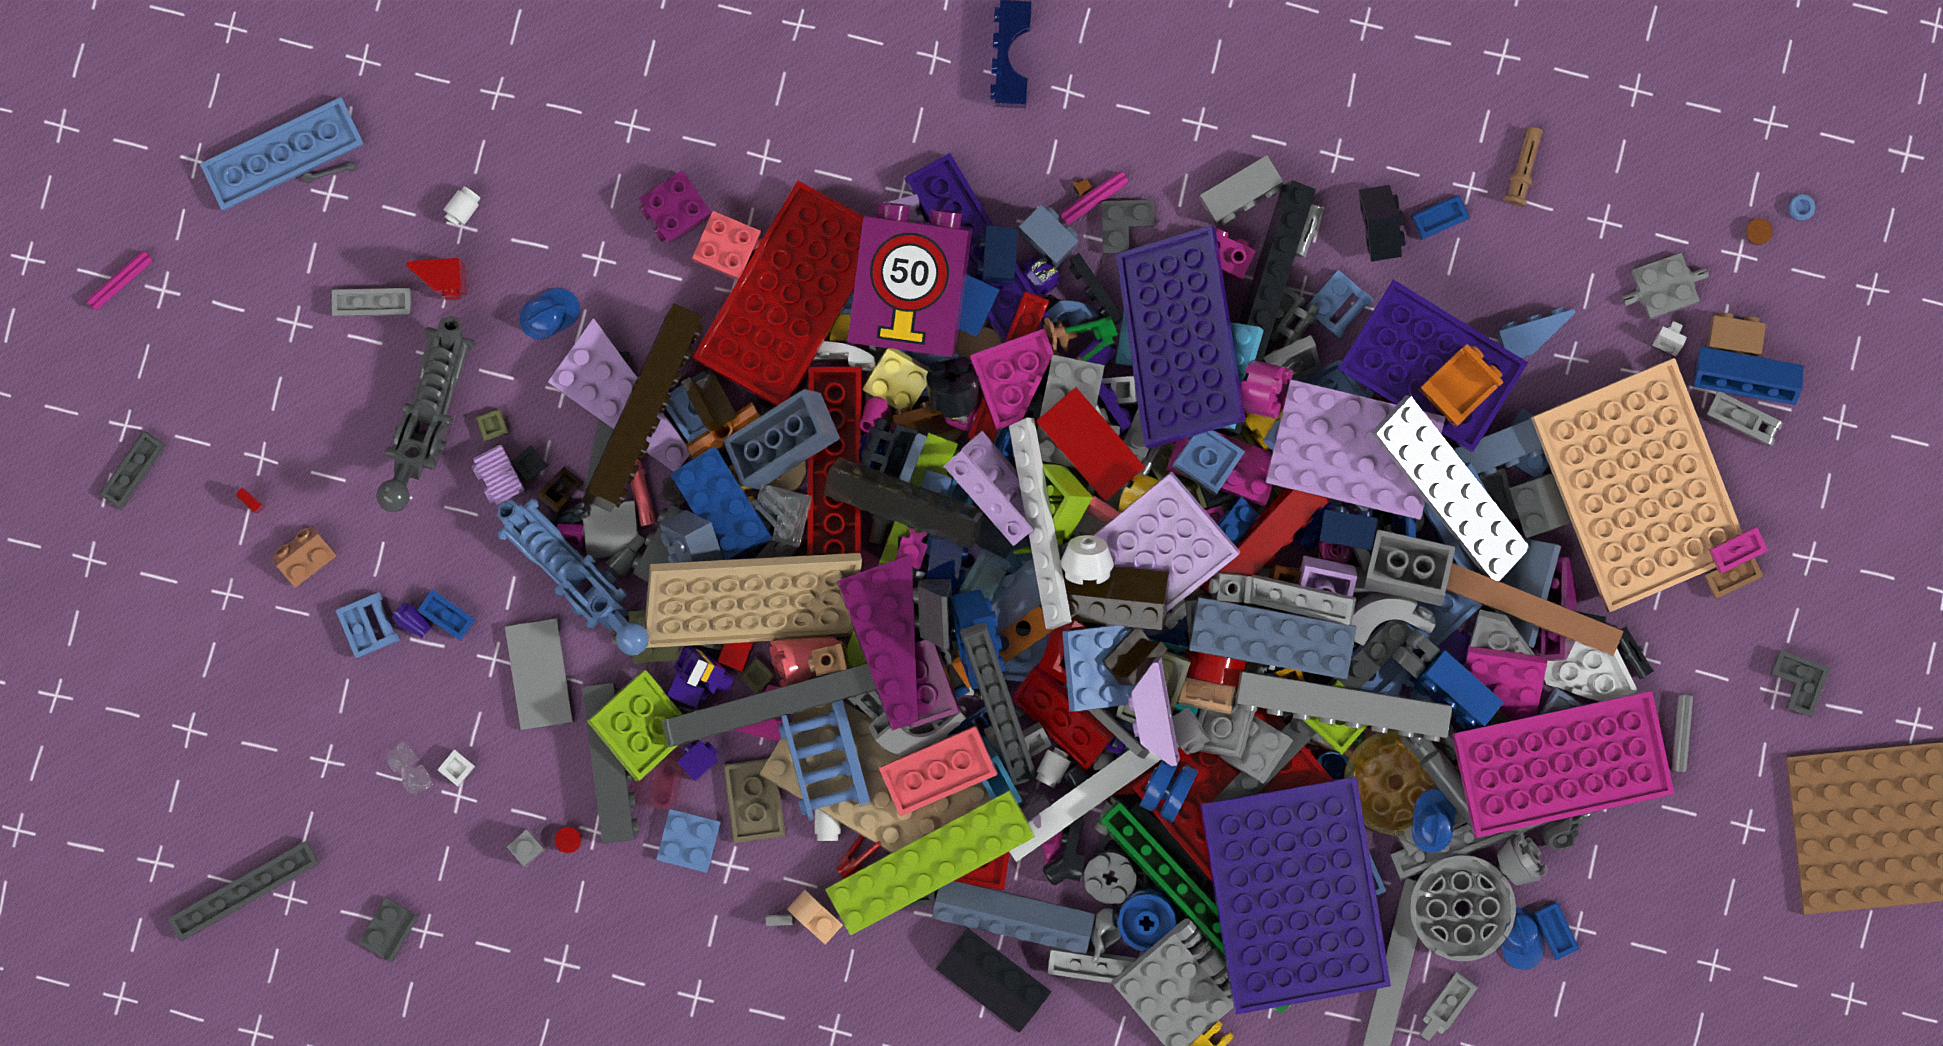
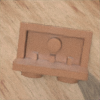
[272,525,336,588]

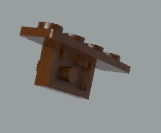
[865,401,957,450]

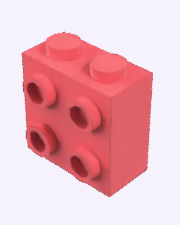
[692,211,762,280]

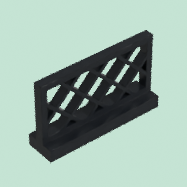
[1096,799,1209,915]

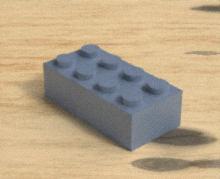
[723,389,840,489]

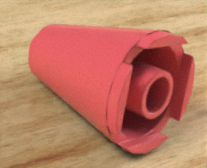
[769,636,843,687]

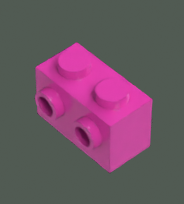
[1216,228,1256,282]

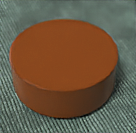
[1745,218,1773,245]

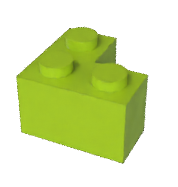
[1043,464,1093,539]

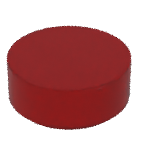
[555,827,582,853]

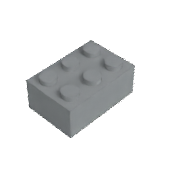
[1364,530,1455,606]

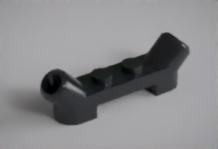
[1042,764,1090,886]

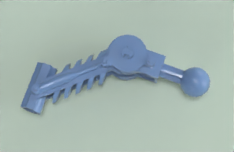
[497,498,649,656]

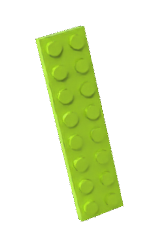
[825,790,1035,936]

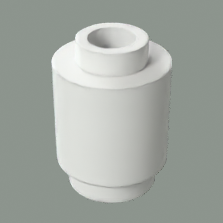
[443,186,481,226]
[1035,747,1071,788]
[815,809,841,841]

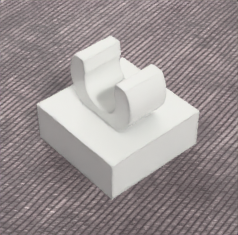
[1652,321,1687,356]

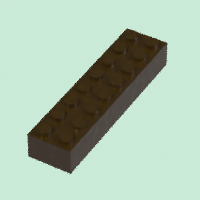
[582,303,704,512]

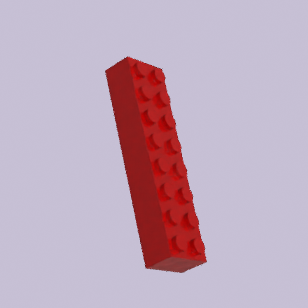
[808,367,862,556]

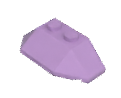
[1128,657,1180,766]

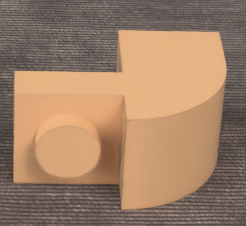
[787,889,843,945]

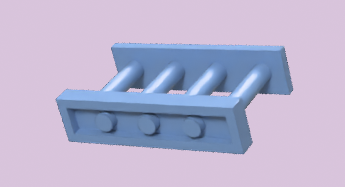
[778,700,870,821]

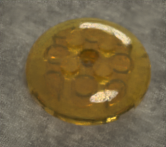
[1343,730,1440,835]

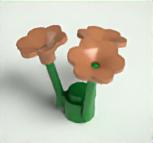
[1044,316,1118,361]

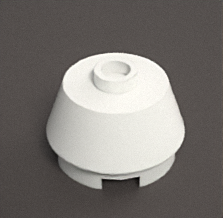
[1060,535,1114,585]

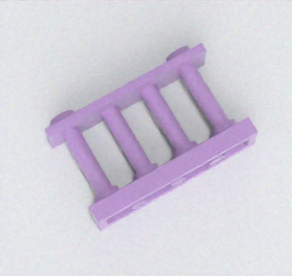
[944,431,1033,546]

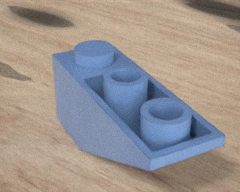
[1497,307,1576,359]

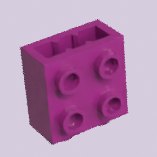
[638,170,711,245]

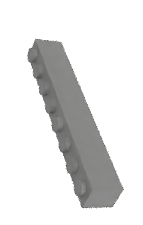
[1235,670,1452,742]

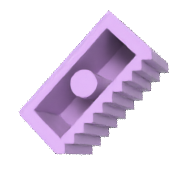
[471,444,526,507]

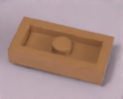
[1704,558,1763,599]

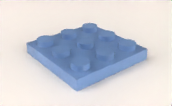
[1062,625,1140,711]

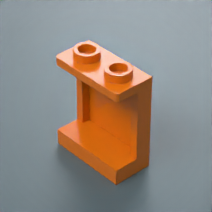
[1418,344,1503,427]

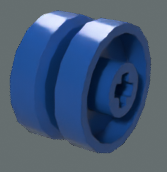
[1139,760,1199,823]
[1118,888,1177,952]

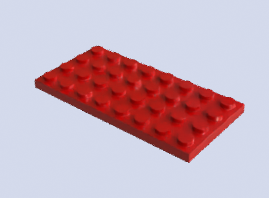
[692,180,863,406]

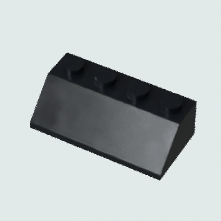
[936,927,1052,1033]

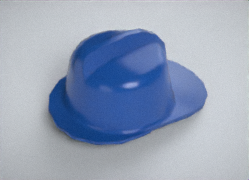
[519,288,580,339]
[1412,789,1456,853]
[1501,907,1544,970]

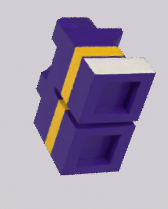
[674,646,734,694]

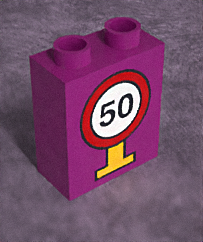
[847,202,973,357]

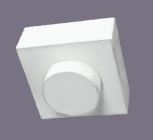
[438,750,475,787]

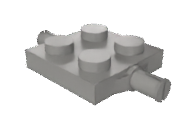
[1622,253,1709,320]

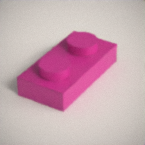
[1708,527,1768,573]

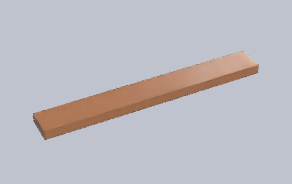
[1446,563,1623,657]

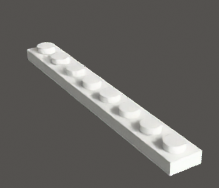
[1009,418,1072,629]

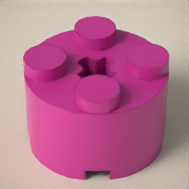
[1240,360,1293,419]

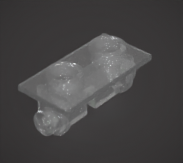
[386,742,433,798]

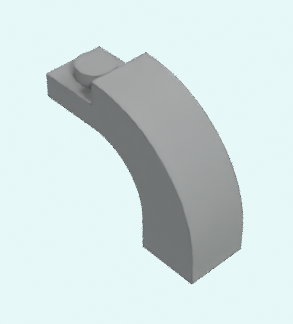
[1351,592,1436,646]
[868,705,966,756]

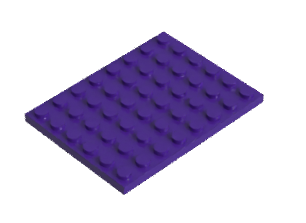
[1200,777,1391,1015]

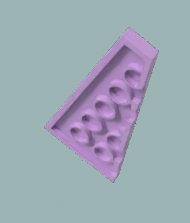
[548,318,690,472]

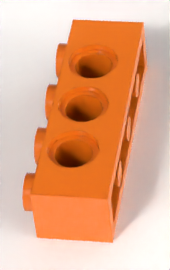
[950,605,1055,689]

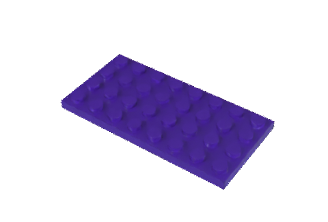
[1116,225,1245,449]

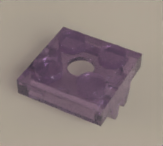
[1018,789,1051,828]

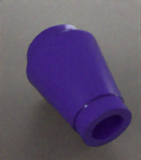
[391,602,431,639]

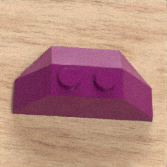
[1529,557,1577,661]

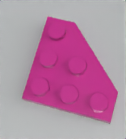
[970,329,1053,430]
[1465,646,1547,721]

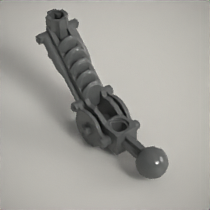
[376,315,475,512]

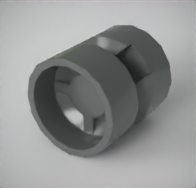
[1391,629,1441,679]

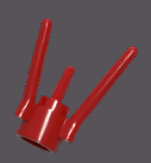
[836,835,881,879]

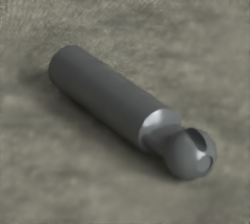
[1400,733,1472,828]

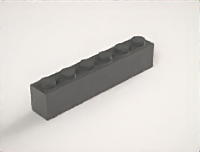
[582,683,640,844]

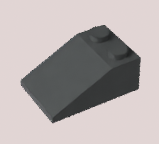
[1509,472,1571,538]
[913,579,953,649]

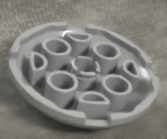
[1410,855,1516,961]

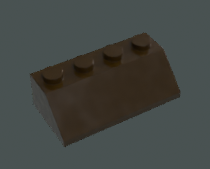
[1062,565,1170,630]

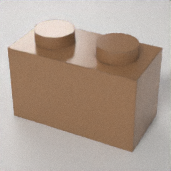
[1706,312,1766,357]

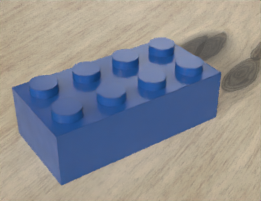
[670,446,773,560]

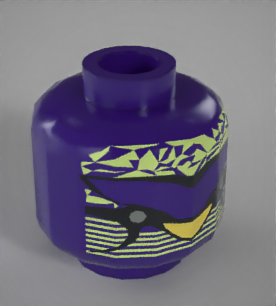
[1022,257,1059,296]

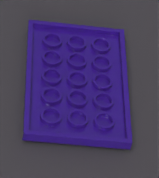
[1337,279,1528,453]

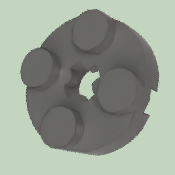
[1084,850,1138,904]

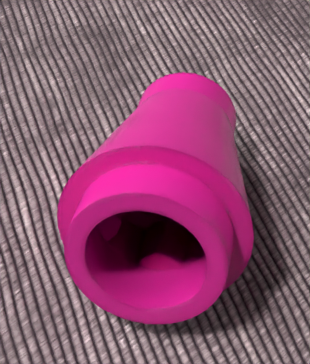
[859,397,889,433]

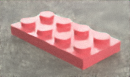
[879,725,997,816]

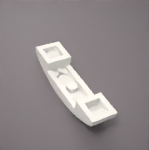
[813,341,877,371]

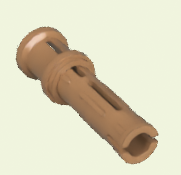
[1503,126,1543,207]

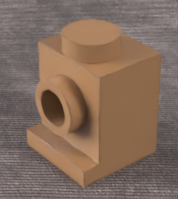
[808,643,850,677]

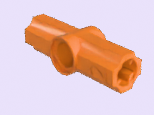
[686,402,761,459]

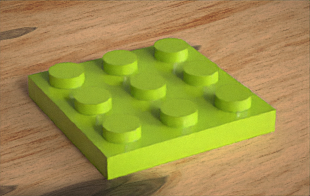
[587,670,683,781]

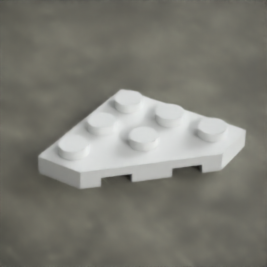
[1544,642,1639,702]

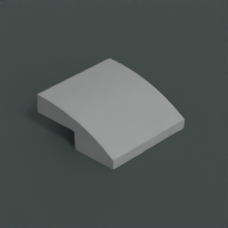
[583,501,640,559]

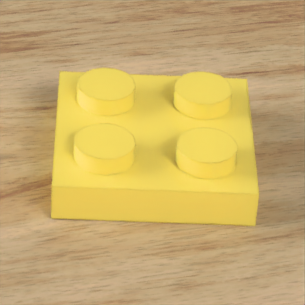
[862,348,929,410]

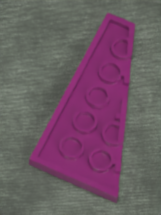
[837,554,918,731]

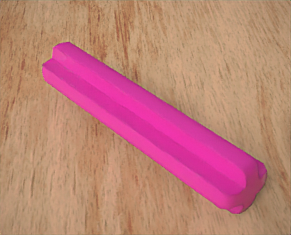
[1060,171,1128,225]
[87,251,153,310]

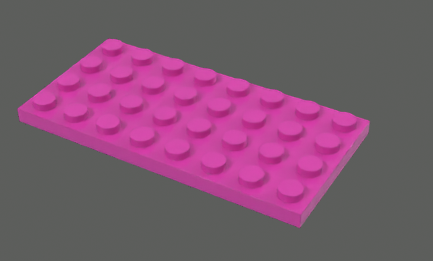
[1452,691,1675,838]

